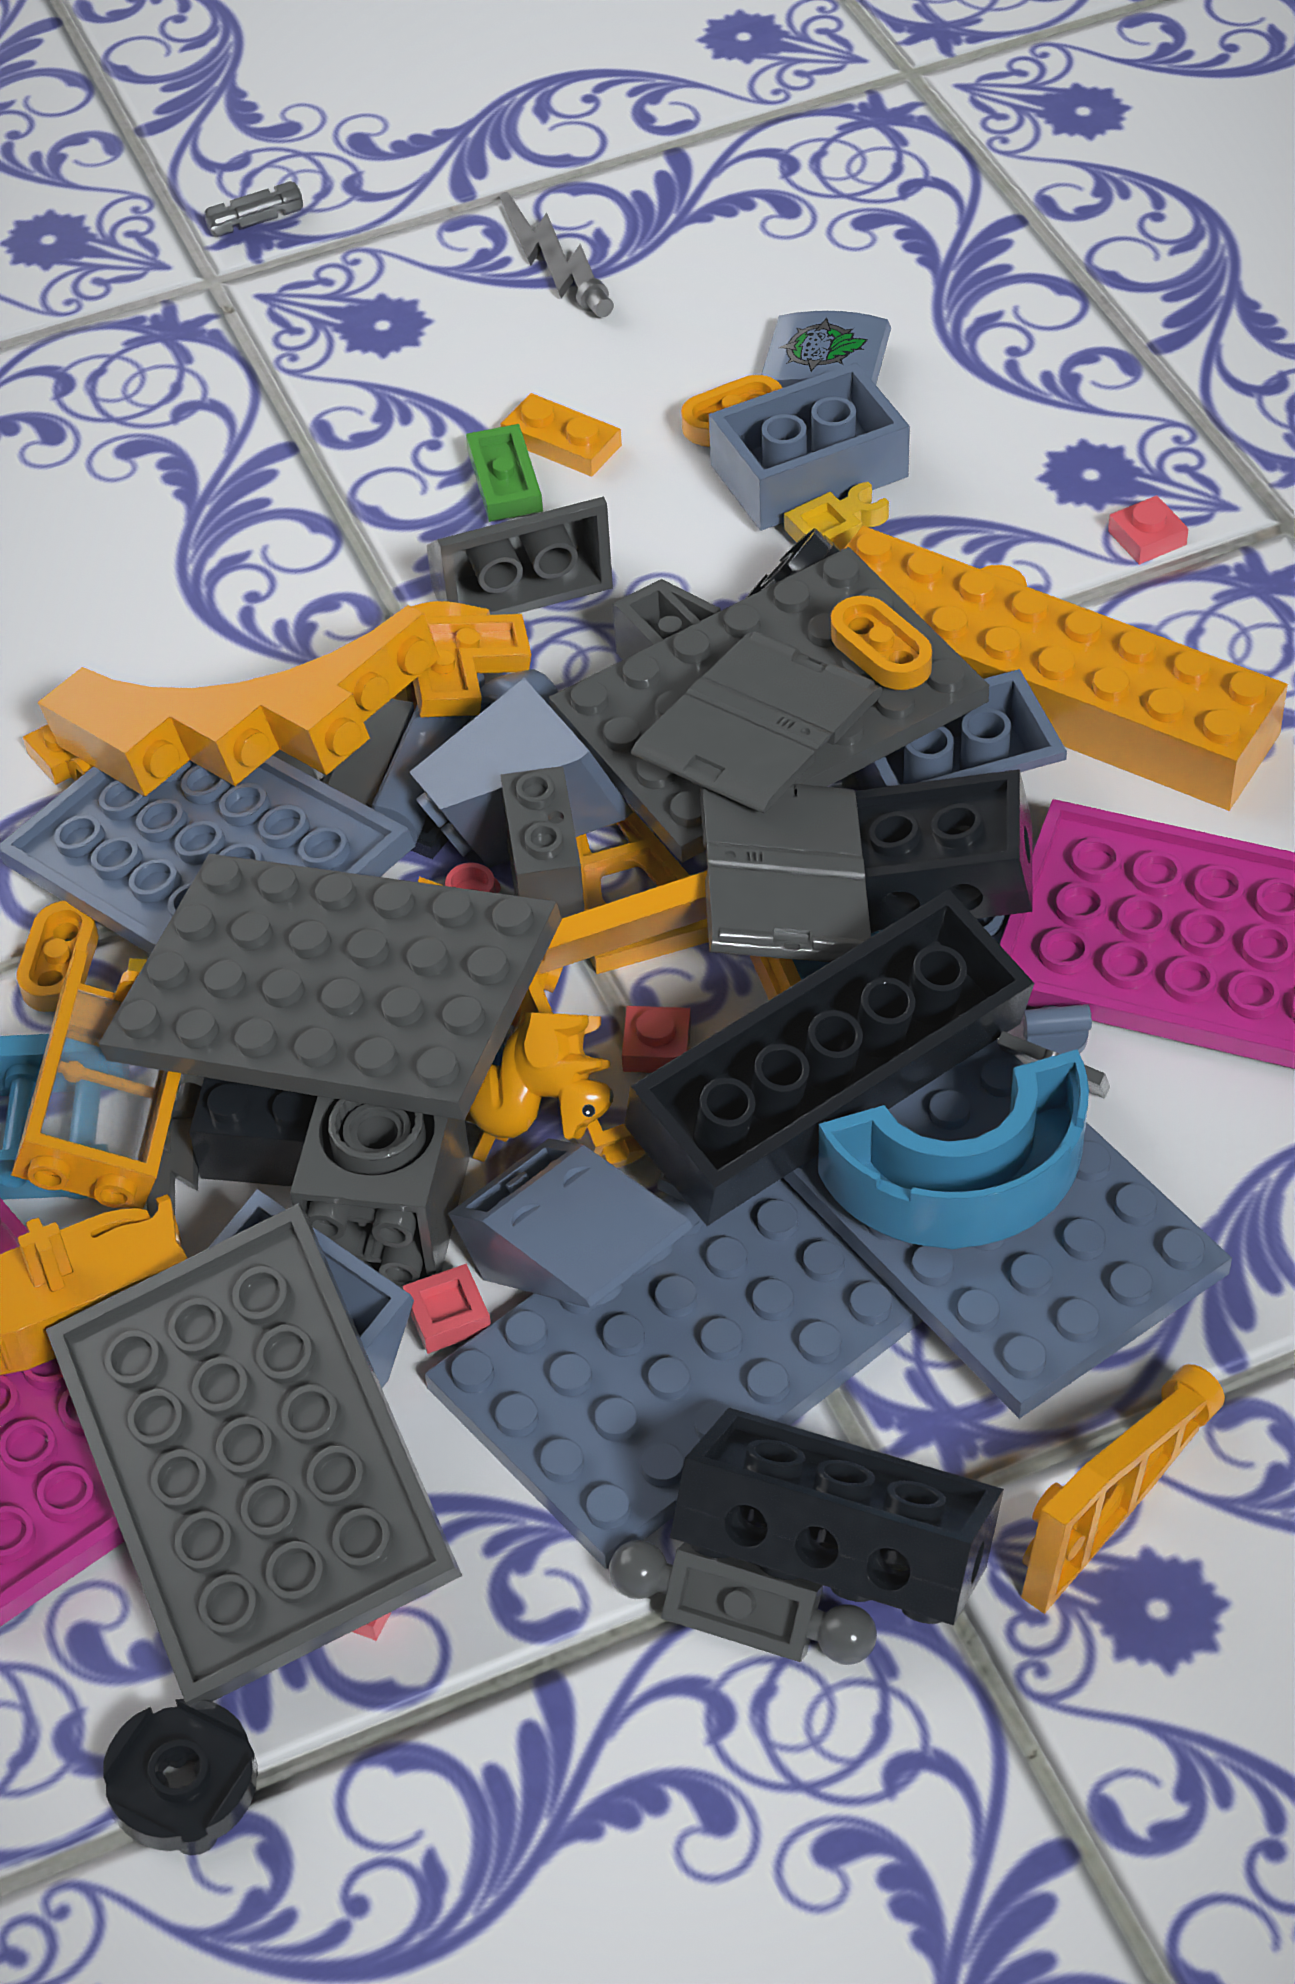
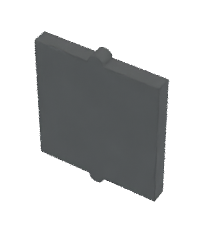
[997,1031,1110,1098]

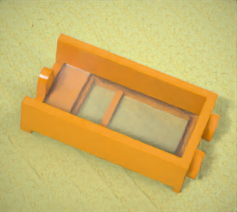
[11,949,181,1209]

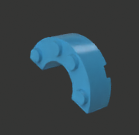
[818,1049,1089,1249]

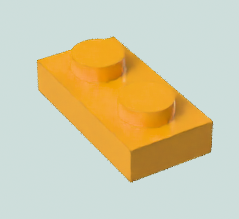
[500,393,622,477]

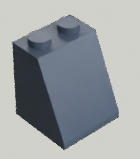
[410,678,633,868]

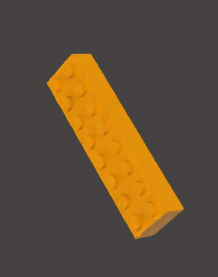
[844,526,1288,811]

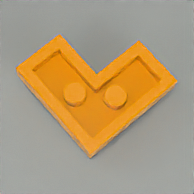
[413,614,532,717]

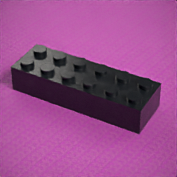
[624,889,1035,1226]

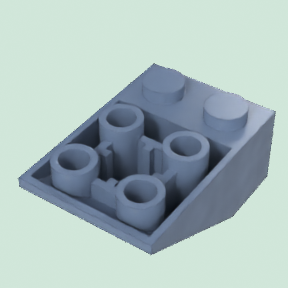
[448,1138,693,1308]

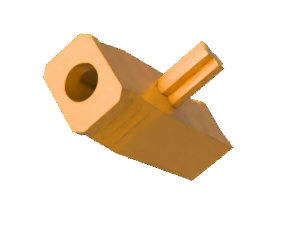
[0,1194,188,1375]

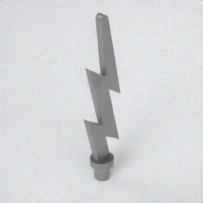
[500,192,614,317]

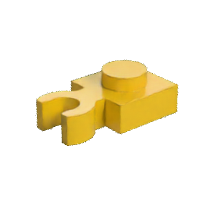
[784,482,889,550]

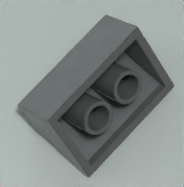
[426,496,613,615]

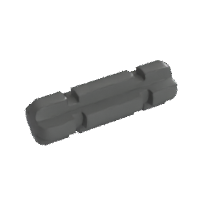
[205,181,303,237]

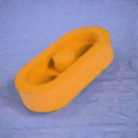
[681,375,782,447]
[831,596,932,690]
[17,901,99,1012]

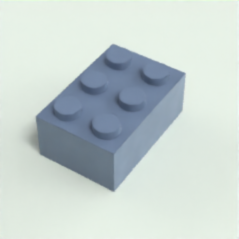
[709,362,910,531]

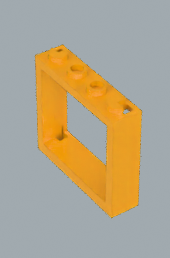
[520,870,801,1168]

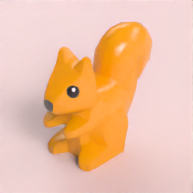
[469,1012,614,1140]

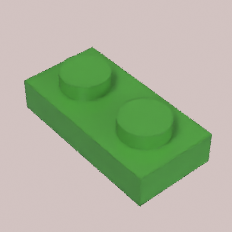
[466,424,543,522]

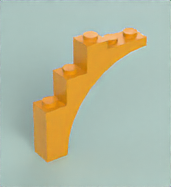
[38,605,440,797]

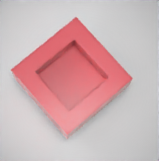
[1108,495,1189,565]
[622,1006,691,1073]
[402,1263,491,1354]

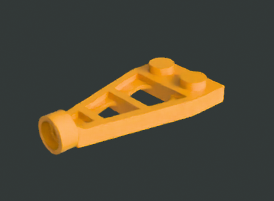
[576,807,709,974]
[1021,1364,1225,1614]

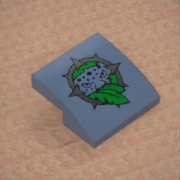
[761,311,891,388]

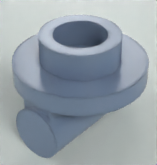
[1023,1004,1092,1054]

